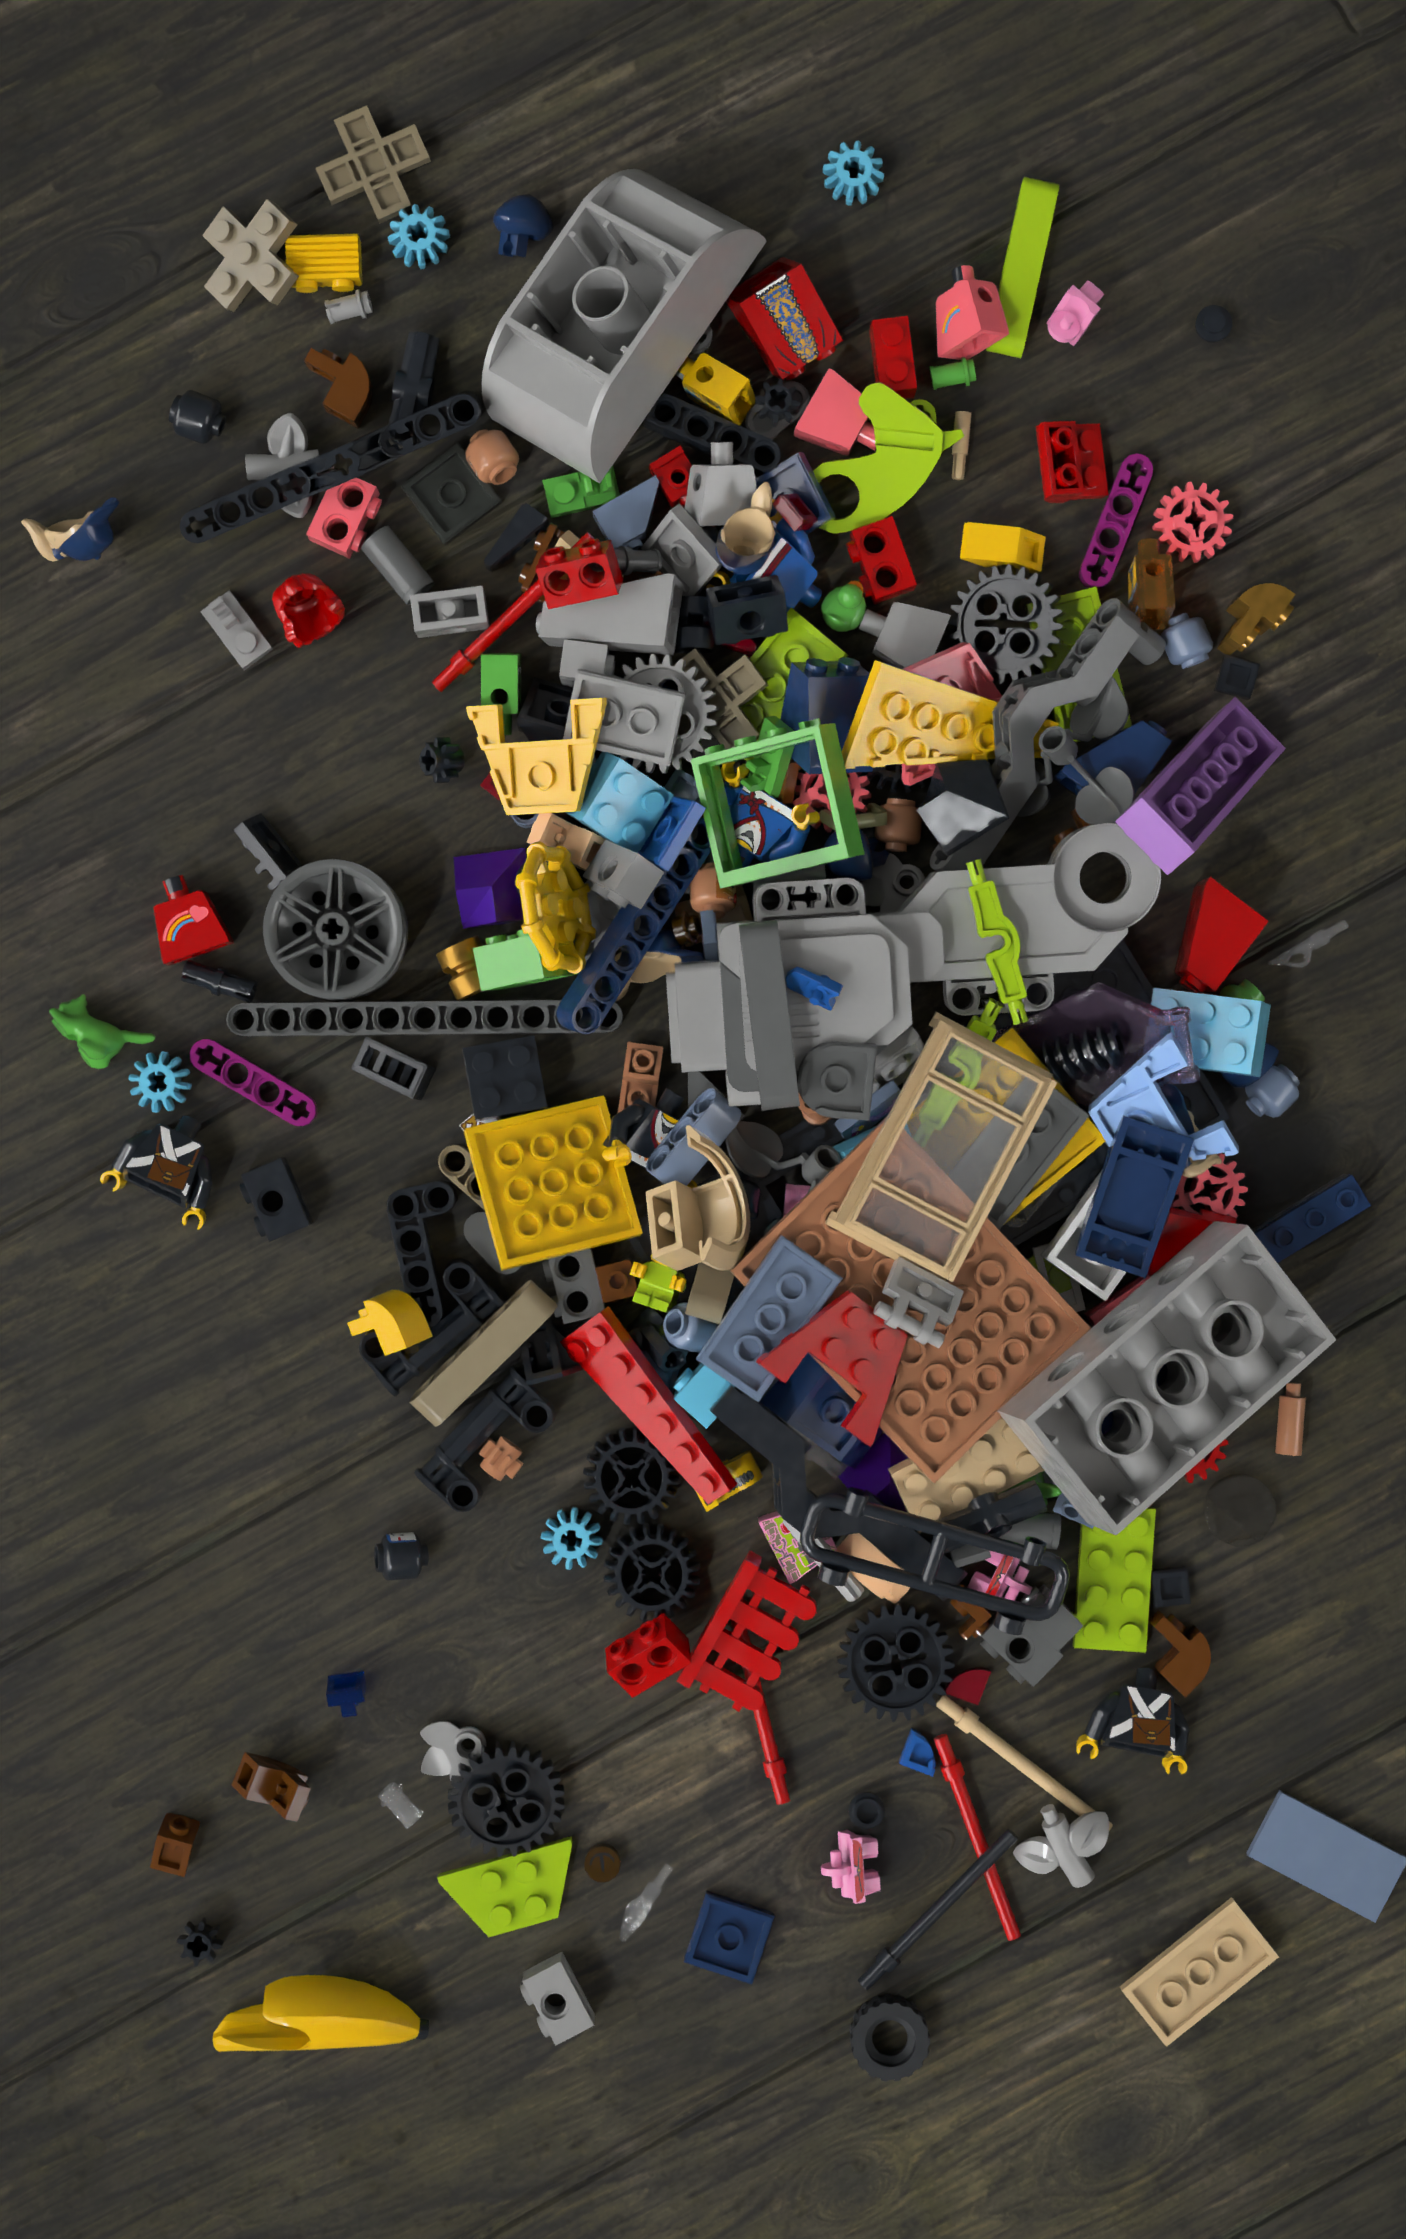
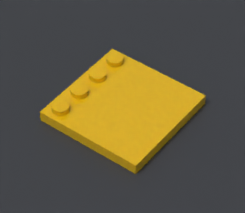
[464,1095,642,1271]

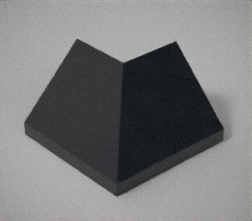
[517,677,573,742]
[917,759,1009,855]

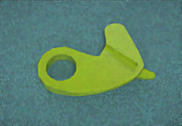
[813,382,964,534]

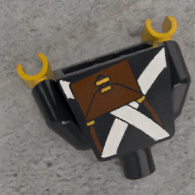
[100,1115,213,1230]
[1076,1668,1189,1774]

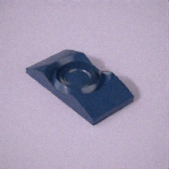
[1075,1115,1194,1278]

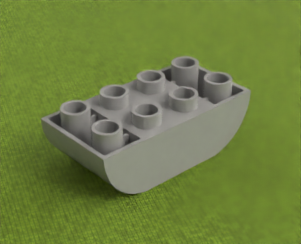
[482,169,767,483]

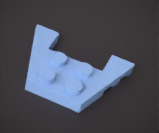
[1088,1032,1239,1161]

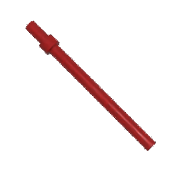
[432,532,594,692]
[730,1619,790,1805]
[934,1734,1021,1941]

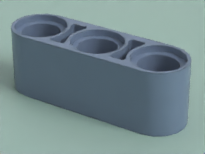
[646,1088,741,1186]

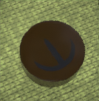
[584,1843,621,1882]

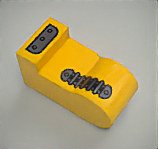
[696,1451,763,1512]

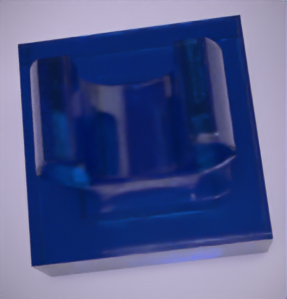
[326,1671,366,1718]

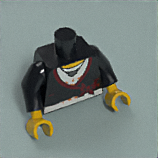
[602,1088,698,1189]

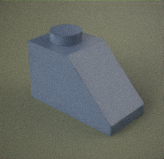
[592,475,660,550]

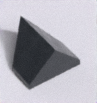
[520,1318,583,1385]

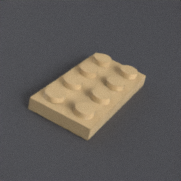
[888,1417,1044,1533]
[1120,1897,1279,2047]

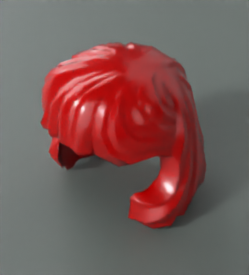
[272,573,345,648]

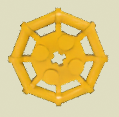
[515,842,596,974]

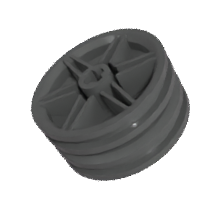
[263,859,409,1001]

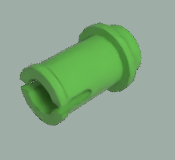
[930,357,976,390]

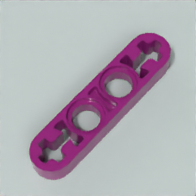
[1079,453,1153,589]
[190,1039,318,1126]

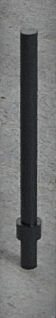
[858,1828,1018,1990]

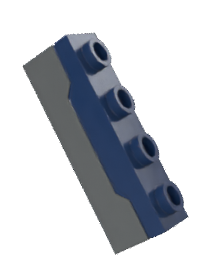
[1252,1174,1371,1263]

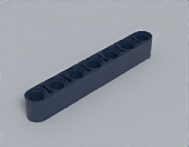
[557,817,711,1034]

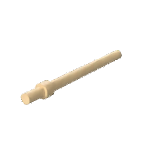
[935,1695,1113,1831]

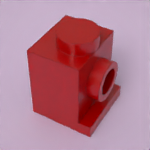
[649,445,692,508]

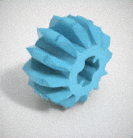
[823,140,884,206]
[388,204,450,269]
[129,1051,192,1113]
[541,1507,603,1570]

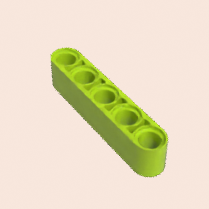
[986,177,1059,358]

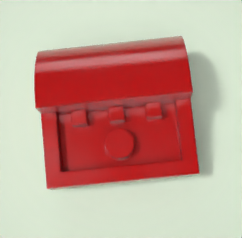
[1036,421,1109,503]

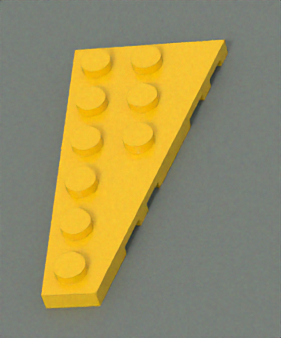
[842,660,1059,769]

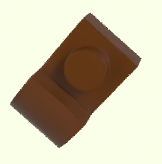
[304,348,373,429]
[1148,1610,1211,1698]
[232,1752,311,1822]

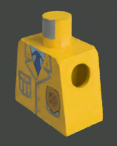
[675,353,755,426]

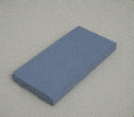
[696,1235,843,1402]
[1246,1790,1406,1923]

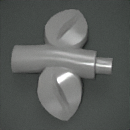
[245,413,335,518]
[1013,1804,1109,1888]

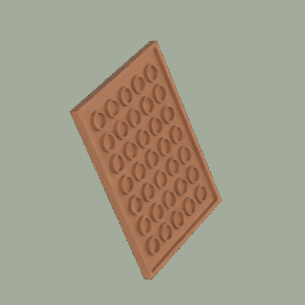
[730,1117,1091,1484]

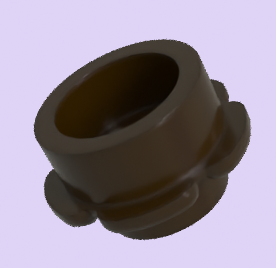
[672,910,702,945]

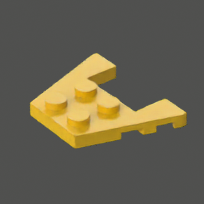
[466,698,607,815]

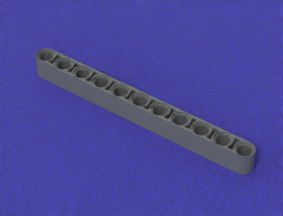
[226,1000,623,1037]

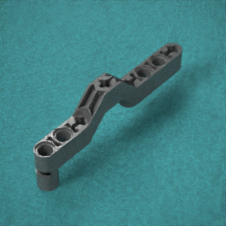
[930,598,1166,872]

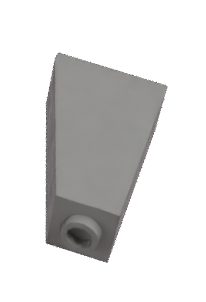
[536,574,684,655]

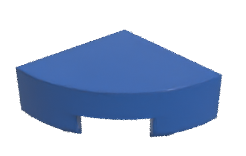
[899,1728,935,1777]

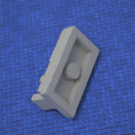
[200,590,273,671]

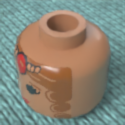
[690,863,737,919]

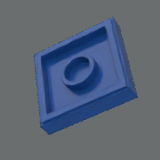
[638,796,706,871]

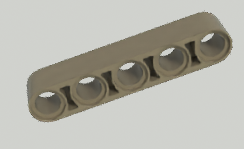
[409,1280,558,1427]

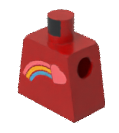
[154,875,234,966]

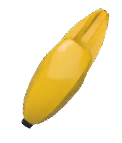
[212,1975,429,2052]

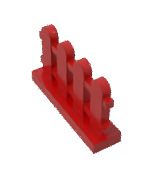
[677,1550,817,1712]

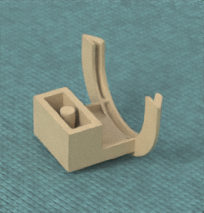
[646,1125,750,1271]

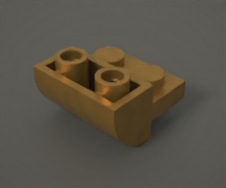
[1217,583,1295,655]

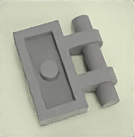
[873,1257,964,1348]

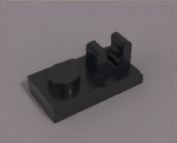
[234,813,303,890]

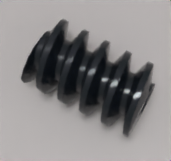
[1042,1020,1125,1083]

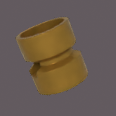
[436,936,483,1001]

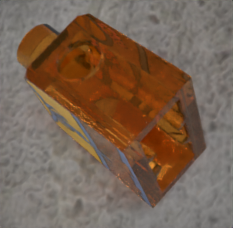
[1128,538,1175,630]

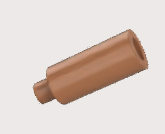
[1275,1382,1306,1456]

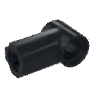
[625,1307,688,1373]

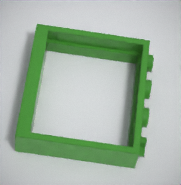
[691,718,865,889]

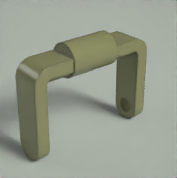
[819,803,887,831]

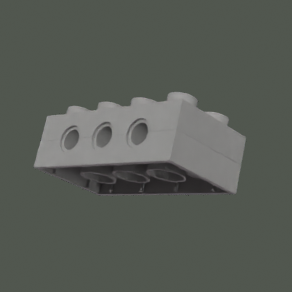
[997,1221,1336,1535]

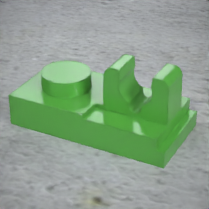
[542,466,620,518]
[741,716,795,798]

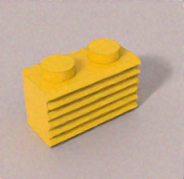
[285,234,362,293]

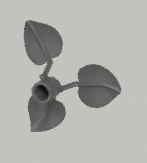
[1017,676,1135,825]
[726,1120,841,1236]

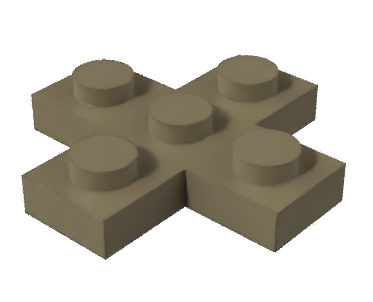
[316,106,431,224]
[202,199,299,312]
[673,648,769,750]

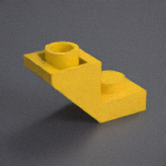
[960,522,1046,573]

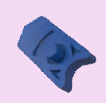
[786,967,843,1011]

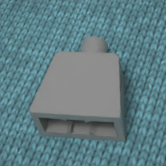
[685,442,757,526]
[859,602,951,669]

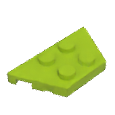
[437,1836,573,1937]

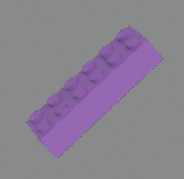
[1115,697,1286,875]

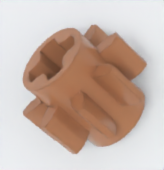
[479,1436,524,1481]

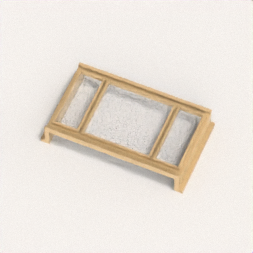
[825,1012,1057,1282]

